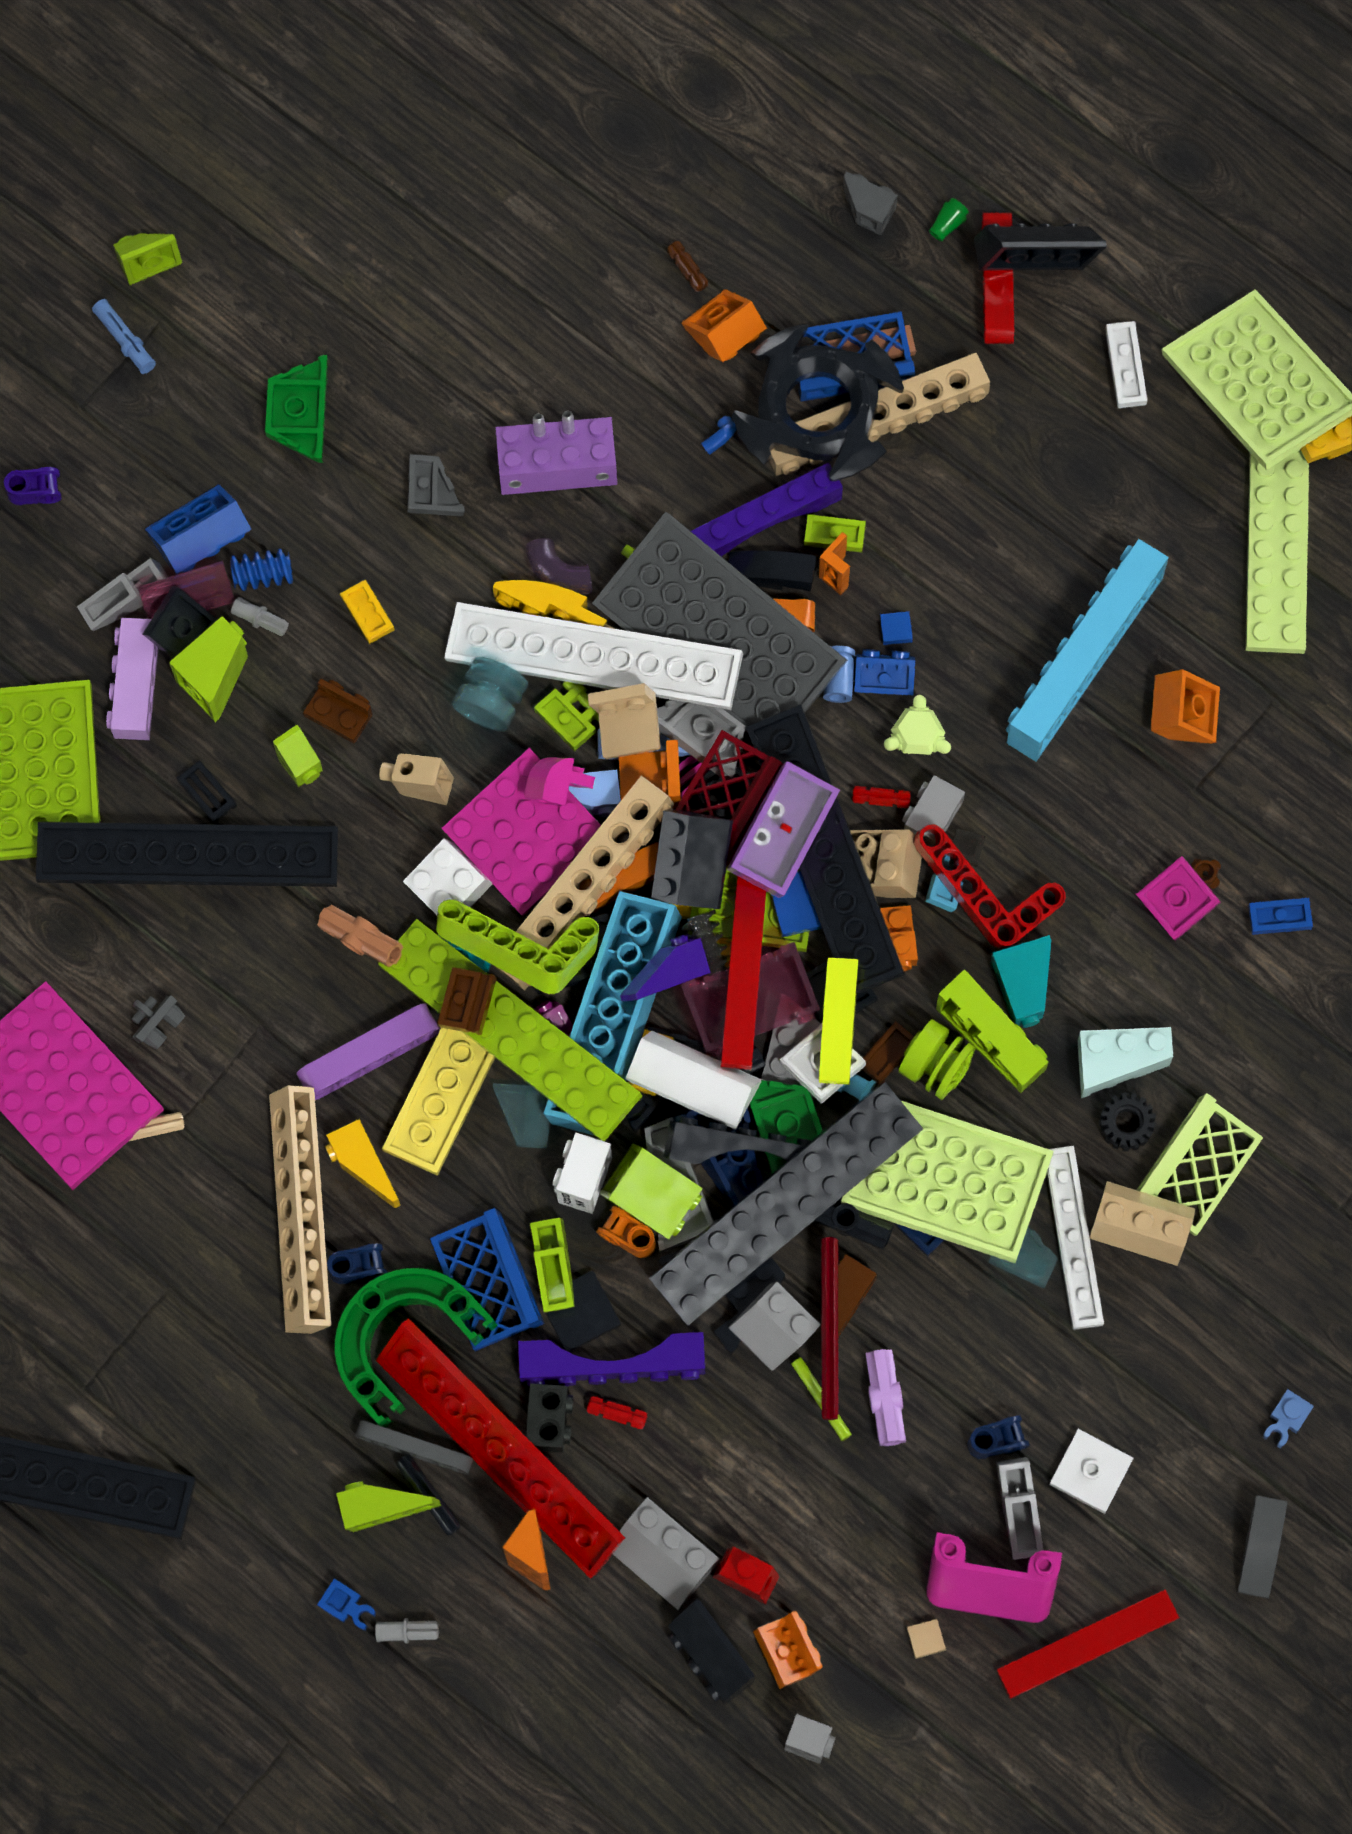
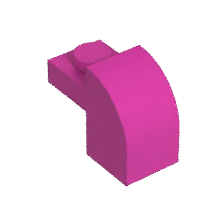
[524,757,595,806]

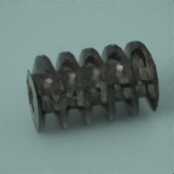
[681,909,730,976]

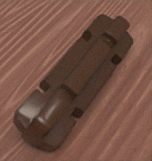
[667,241,708,292]

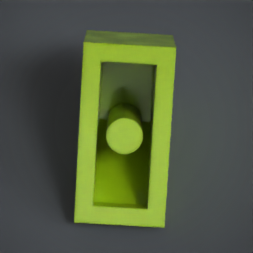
[273,725,323,787]

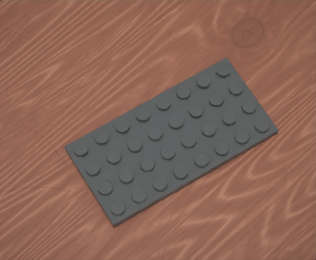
[592,512,848,732]

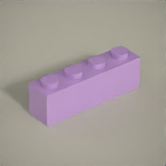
[107,618,158,740]

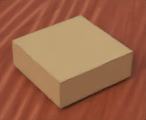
[907,1619,946,1659]

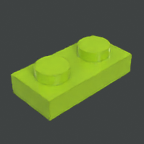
[804,514,866,552]

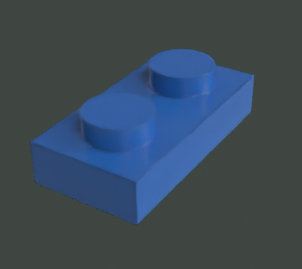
[1248,898,1313,935]

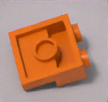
[880,905,918,971]

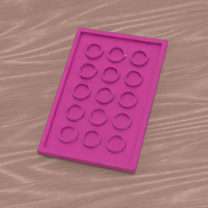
[0,981,164,1191]

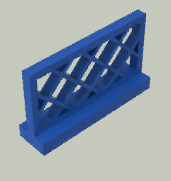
[798,312,915,401]
[430,1208,545,1351]

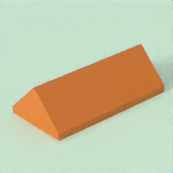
[503,1509,551,1591]

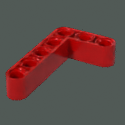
[914,824,1066,949]

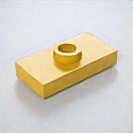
[340,580,395,644]

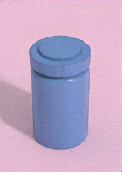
[823,646,855,703]

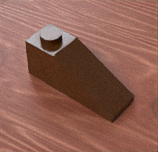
[838,1254,877,1338]

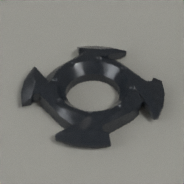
[733,324,904,482]

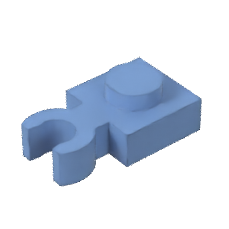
[1263,1389,1314,1448]

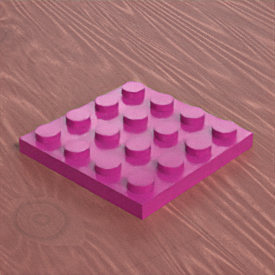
[442,748,601,916]

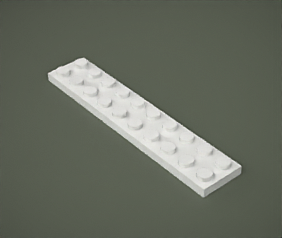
[444,602,743,710]

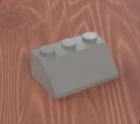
[613,1497,719,1610]

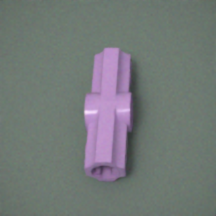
[866,1349,906,1446]

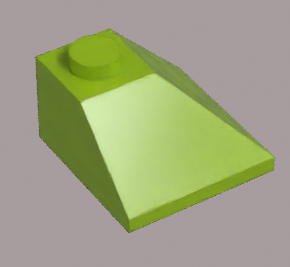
[113,234,182,285]

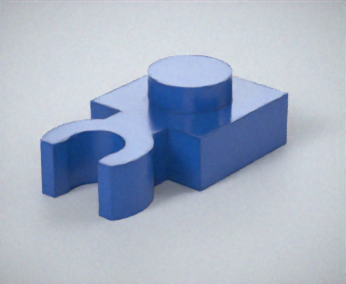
[317,1578,376,1630]

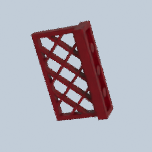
[675,730,783,869]

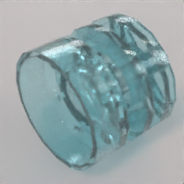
[452,657,528,731]

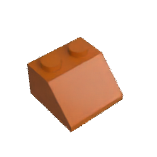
[682,289,767,362]
[1151,669,1220,744]

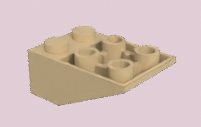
[850,830,922,898]

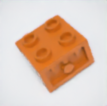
[619,740,681,808]

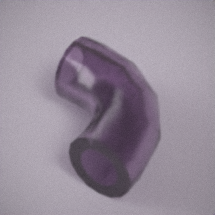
[525,538,592,594]

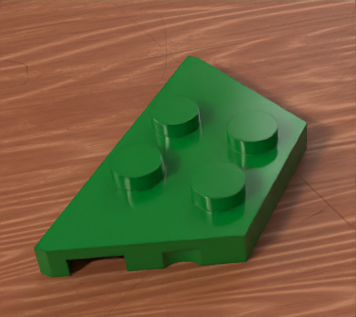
[265,355,328,463]
[749,1080,823,1173]

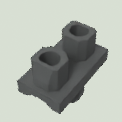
[131,995,185,1050]

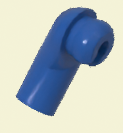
[701,416,737,454]

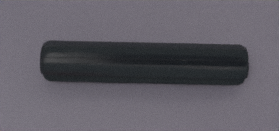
[396,1454,460,1536]

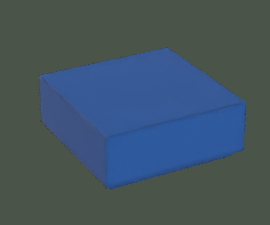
[880,611,913,645]

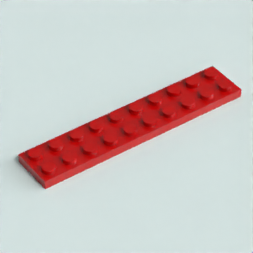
[376,1319,625,1579]

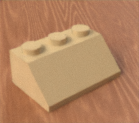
[1090,1181,1195,1266]

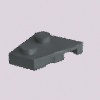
[407,454,464,516]

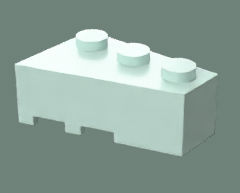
[1077,1027,1173,1098]

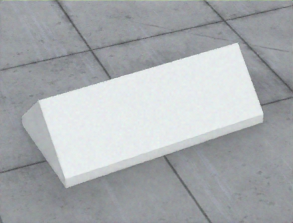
[626,1031,762,1130]

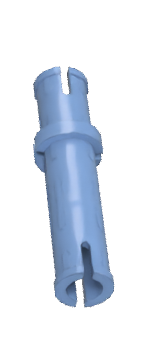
[92,299,156,374]

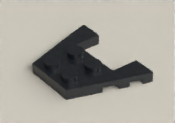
[658,1251,786,1355]

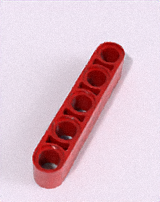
[982,213,1014,344]

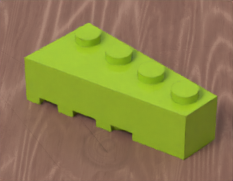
[936,969,1048,1093]

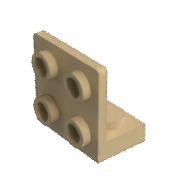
[588,683,661,759]

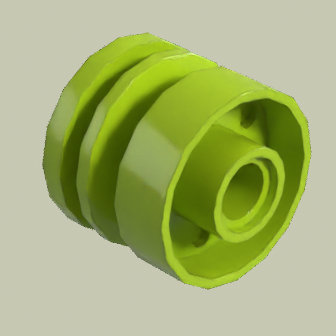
[898,1019,976,1100]

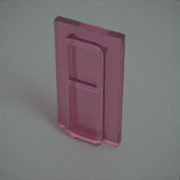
[138,561,235,619]

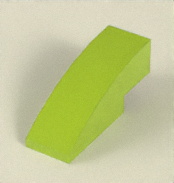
[530,1217,575,1313]

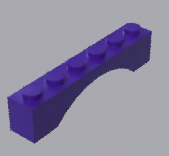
[691,463,843,557]
[518,1332,705,1388]

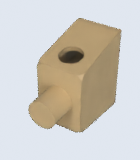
[380,753,454,805]

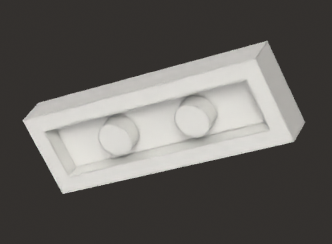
[1105,321,1147,408]

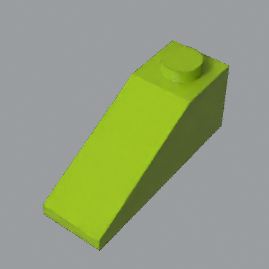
[336,1482,441,1532]

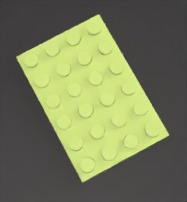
[1162,289,1352,470]
[841,1101,1054,1263]

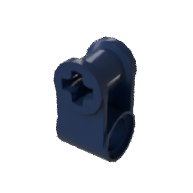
[327,1244,388,1284]
[967,1415,1030,1459]

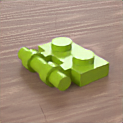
[534,681,599,752]

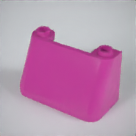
[926,1532,1062,1623]

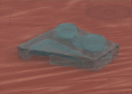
[493,1083,549,1148]
[989,1227,1058,1289]

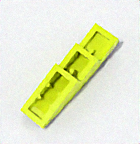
[819,958,858,1085]

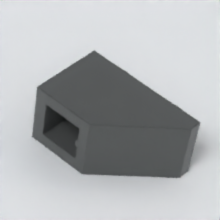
[843,172,897,235]

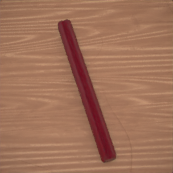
[821,1237,839,1420]

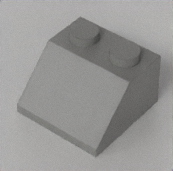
[728,1282,820,1371]

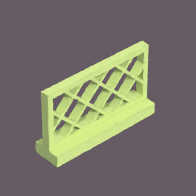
[1137,1093,1263,1236]

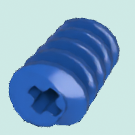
[230,548,293,591]

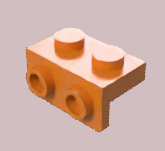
[753,1611,822,1689]

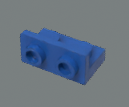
[854,649,915,695]

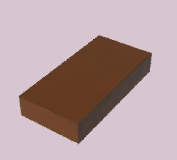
[860,1021,914,1086]

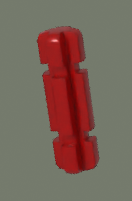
[852,786,911,808]
[587,1396,647,1429]

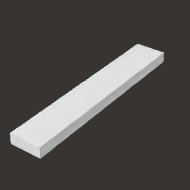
[1047,1146,1104,1330]

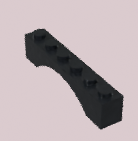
[663,1117,812,1164]

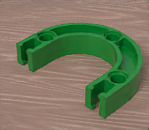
[335,1268,498,1428]

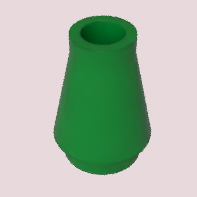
[929,198,969,242]

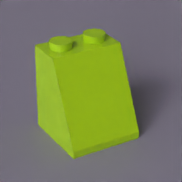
[169,616,248,722]
[599,1144,703,1240]

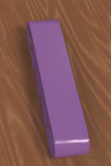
[296,1003,440,1100]

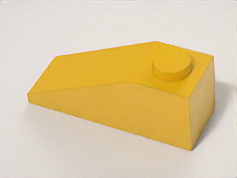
[325,1119,400,1208]

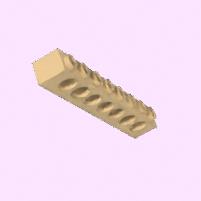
[769,353,990,476]
[494,775,674,991]
[269,1085,331,1334]

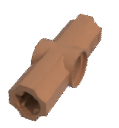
[317,905,403,967]

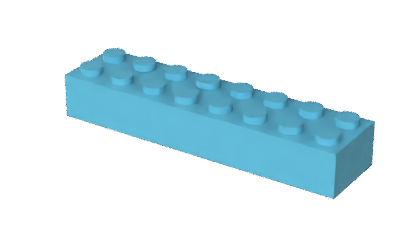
[1006,539,1169,762]
[543,891,682,1136]

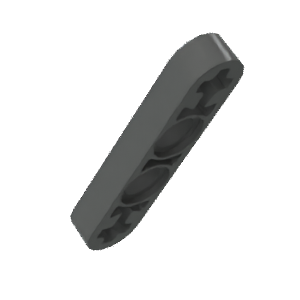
[355,1421,474,1475]

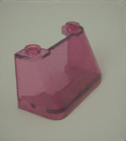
[679,942,820,1057]

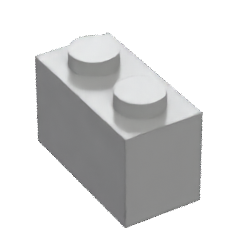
[902,775,965,847]
[785,1714,836,1764]

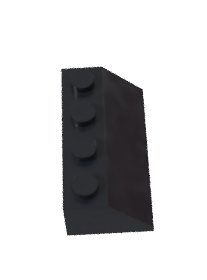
[974,223,1107,271]

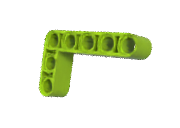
[436,900,599,994]

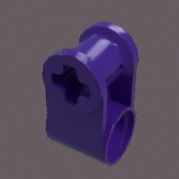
[4,467,62,505]

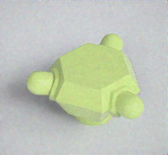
[884,695,951,755]

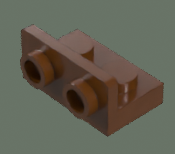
[303,678,373,744]

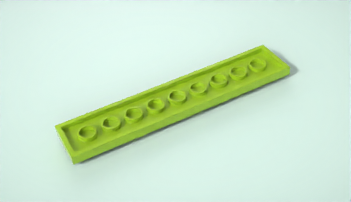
[378,919,642,1142]

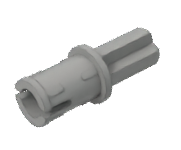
[231,597,289,636]
[375,1618,439,1644]

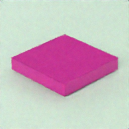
[1136,856,1221,941]

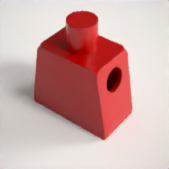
[713,1546,780,1605]

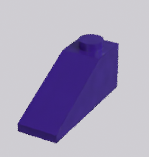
[620,935,711,1001]

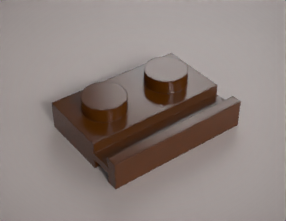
[437,967,497,1035]

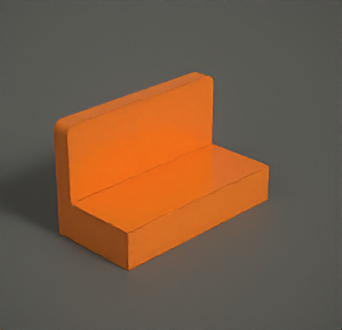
[819,532,850,595]

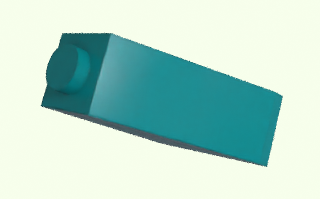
[991,935,1052,1028]

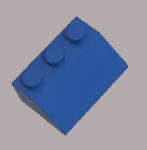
[145,484,251,574]

